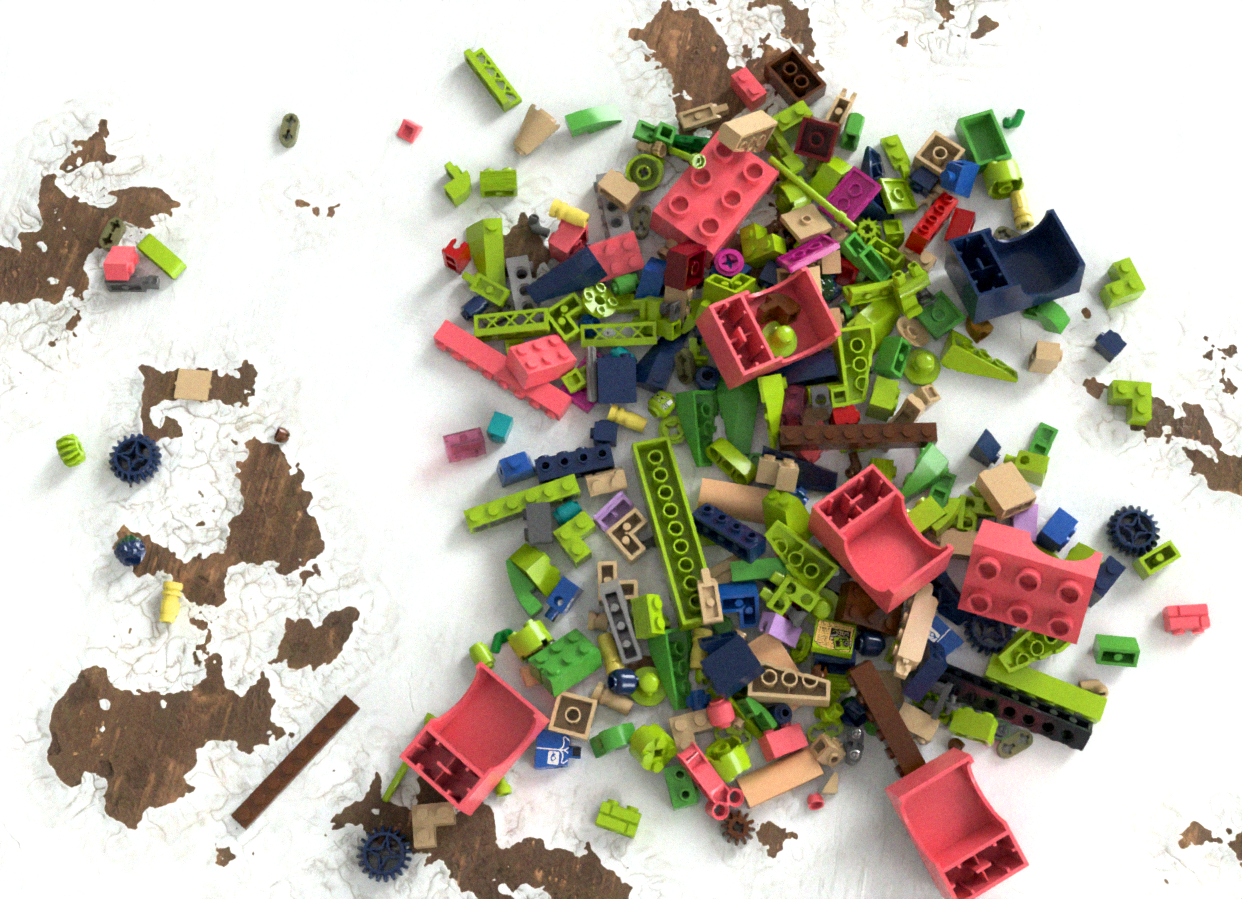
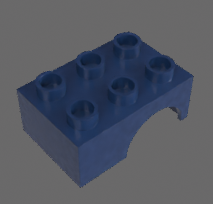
[944,209,1086,324]

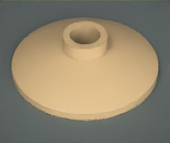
[896,317,929,347]

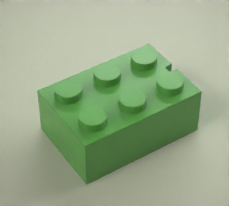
[954,109,1012,175]
[528,628,602,698]

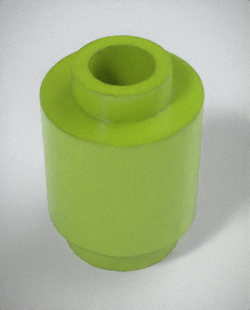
[469,642,496,670]

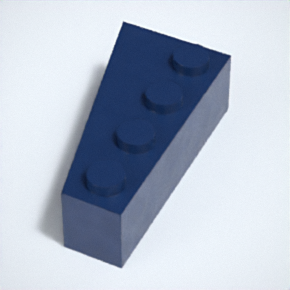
[761,351,841,392]

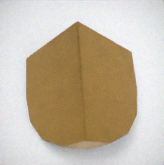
[965,315,994,344]

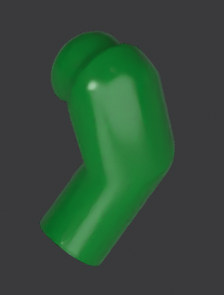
[1002,109,1025,129]
[490,628,513,654]

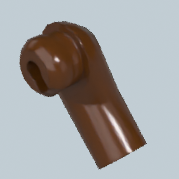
[845,452,862,479]

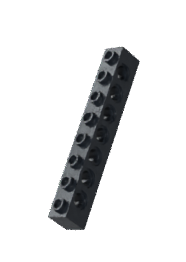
[930,663,1093,751]

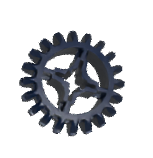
[108,433,162,485]
[1106,505,1160,557]
[963,613,1017,656]
[356,825,413,883]

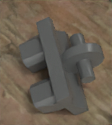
[923,681,959,720]

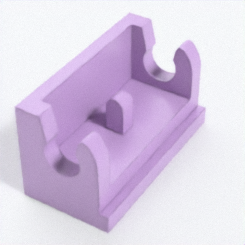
[593,491,634,534]
[759,611,802,648]

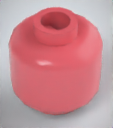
[706,697,735,729]

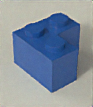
[635,257,667,299]
[1035,507,1079,553]
[718,580,760,629]

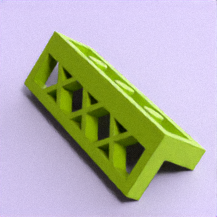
[464,48,522,113]
[841,273,905,306]
[474,307,552,342]
[580,321,657,348]

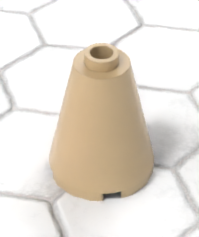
[513,104,560,156]

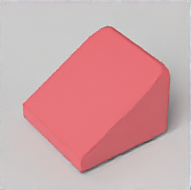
[397,119,423,144]

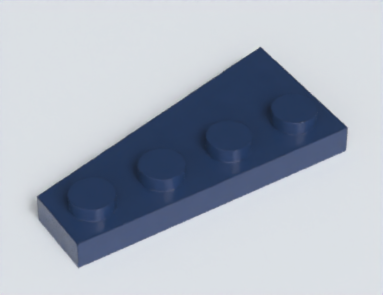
[758,445,838,492]

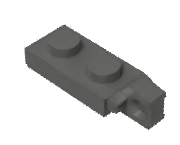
[105,275,160,292]

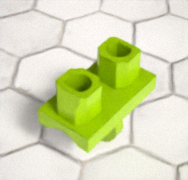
[813,687,844,726]

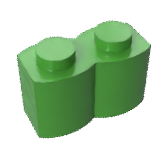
[840,113,865,152]

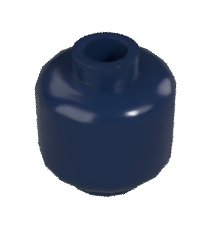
[694,366,719,391]
[855,631,886,657]
[607,668,639,695]

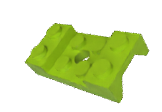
[762,110,804,182]

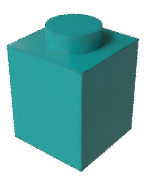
[486,411,514,444]

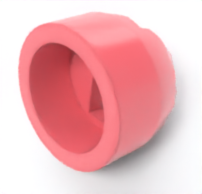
[807,792,824,810]

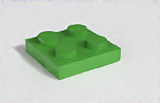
[915,290,966,341]

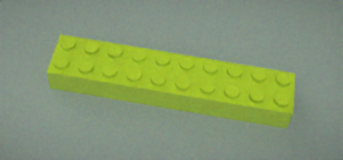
[630,436,717,632]

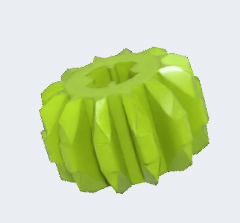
[850,217,882,245]
[56,434,86,468]

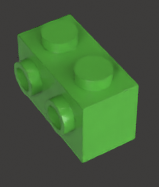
[873,336,912,379]
[1092,634,1140,667]
[663,764,700,811]

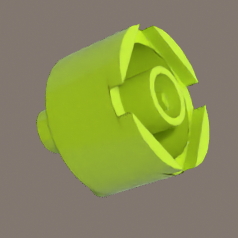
[625,154,665,191]
[982,158,1024,200]
[773,175,813,215]
[507,619,555,664]
[629,723,678,773]
[704,735,751,783]

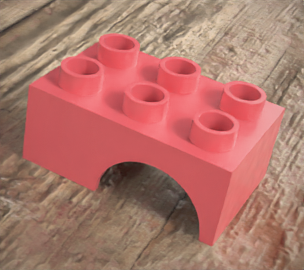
[649,130,779,270]
[695,266,842,390]
[807,463,954,614]
[957,519,1103,645]
[399,661,550,816]
[884,747,1029,899]

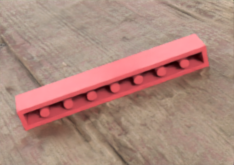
[433,319,572,421]

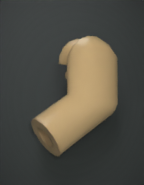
[1078,679,1109,698]

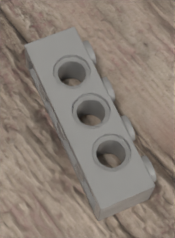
[593,171,631,239]
[506,255,544,325]
[599,578,642,664]

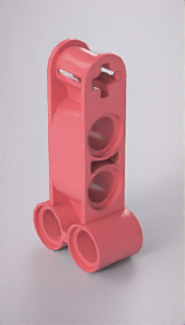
[676,741,744,820]

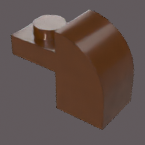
[755,293,802,326]

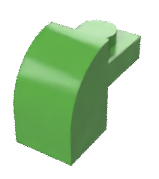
[632,119,677,149]
[1022,301,1070,334]
[589,723,635,758]

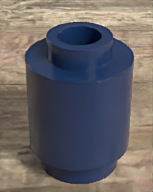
[461,295,489,322]
[767,703,792,726]

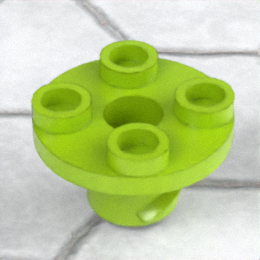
[581,282,618,319]
[762,321,797,359]
[903,349,941,386]
[802,588,838,626]
[630,667,667,707]

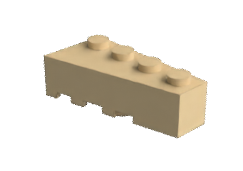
[716,110,778,152]
[748,660,831,707]

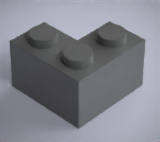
[522,502,553,546]

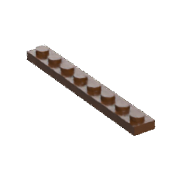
[231,695,360,830]

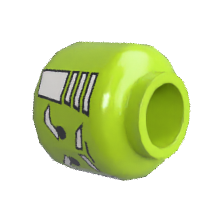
[647,390,676,419]

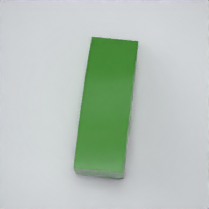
[565,105,622,137]
[839,232,893,283]
[730,557,793,582]
[506,558,544,619]

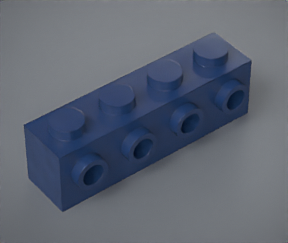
[534,443,615,485]
[692,503,766,564]

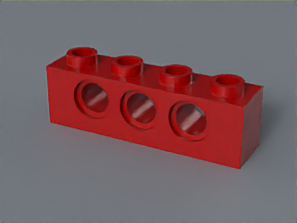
[905,191,959,255]

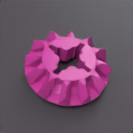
[714,249,744,277]

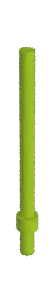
[768,156,857,232]

